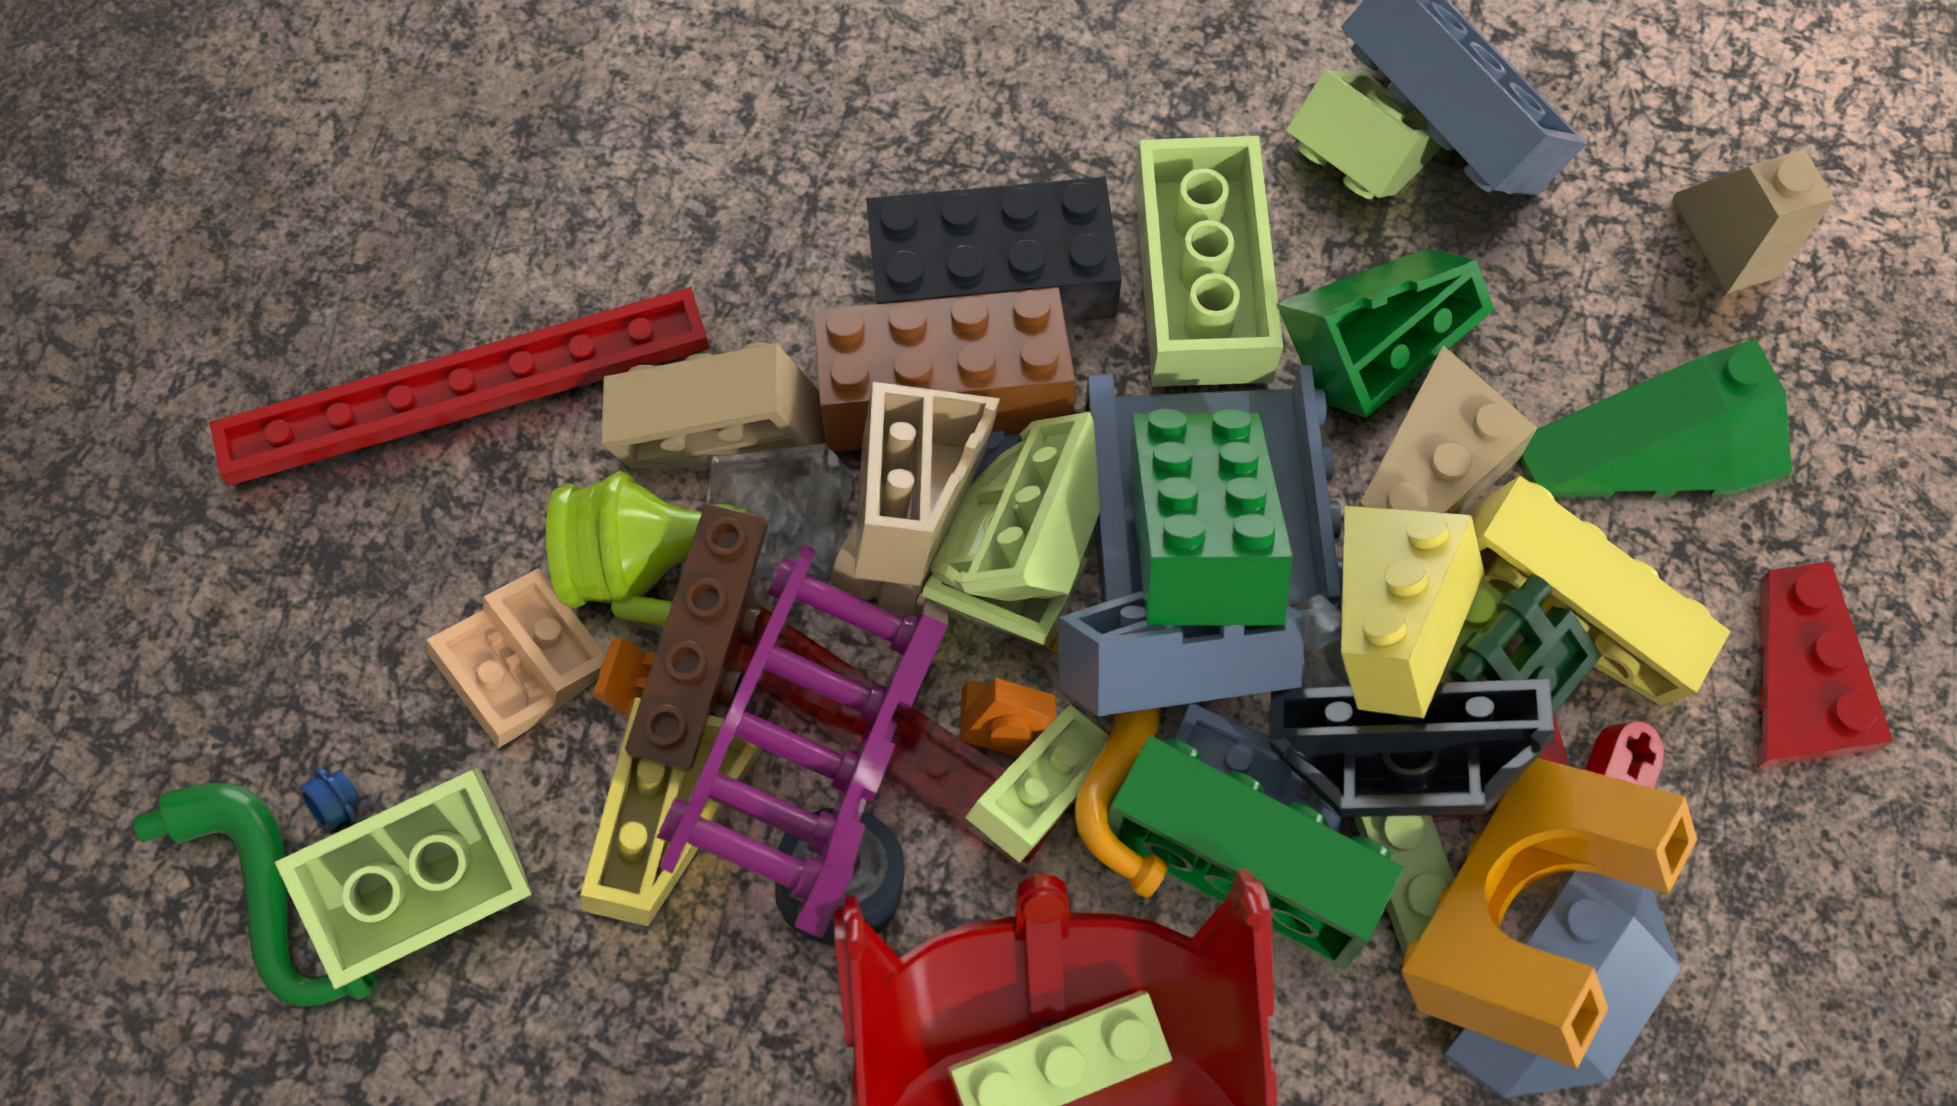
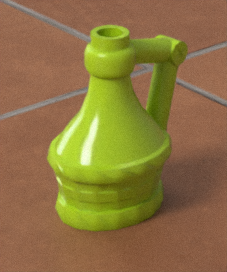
[546,470,751,627]

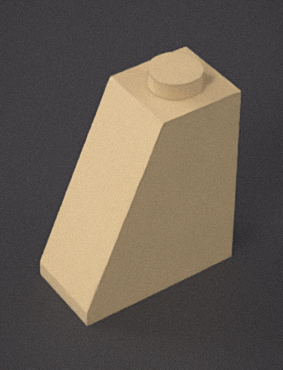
[1672,149,1835,294]

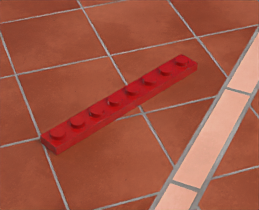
[209,287,710,486]

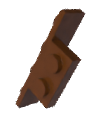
[625,504,768,771]

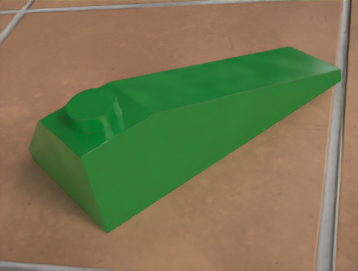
[1519,339,1792,497]

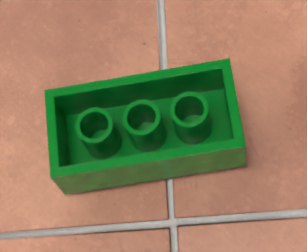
[1129,409,1293,625]
[1108,735,1404,970]

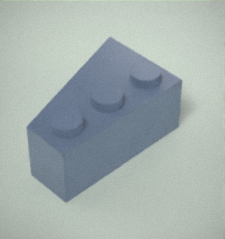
[1059,591,1306,716]

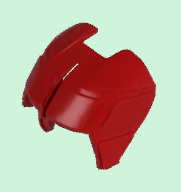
[834,869,1277,1106]

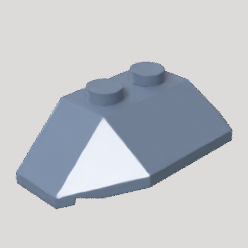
[1442,871,1681,1099]

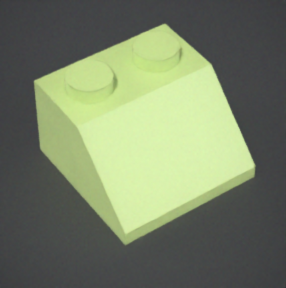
[1286,70,1442,199]

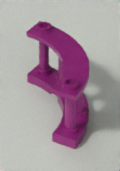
[656,544,949,938]

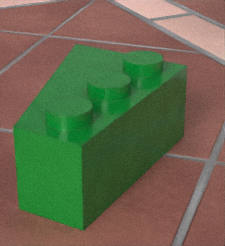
[1276,248,1494,418]

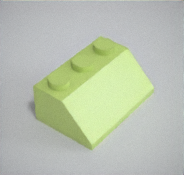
[275,766,532,989]

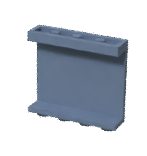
[1085,365,1343,621]

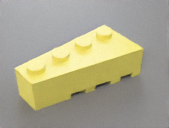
[1462,476,1731,706]

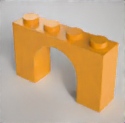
[1401,758,1697,1069]

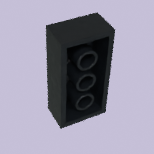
[866,176,1122,322]

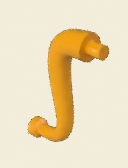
[1050,632,1168,899]

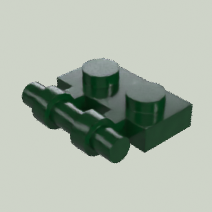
[1449,575,1602,715]

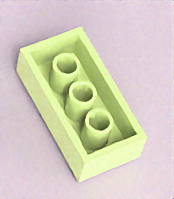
[1134,136,1283,387]

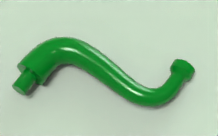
[134,782,376,1007]

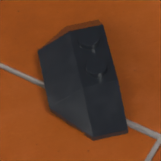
[1269,679,1554,817]

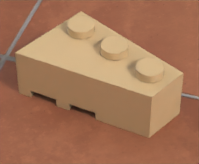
[601,342,825,469]
[1358,345,1537,514]
[854,382,1000,586]

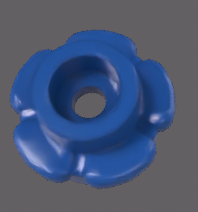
[299,768,361,832]

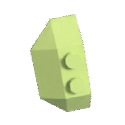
[930,412,1100,601]

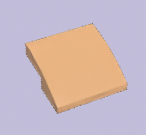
[426,568,606,748]

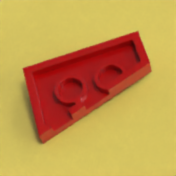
[1757,561,1893,768]

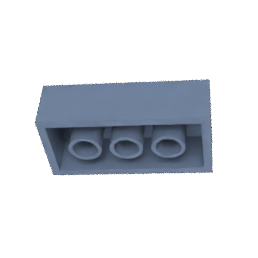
[1341,0,1588,195]

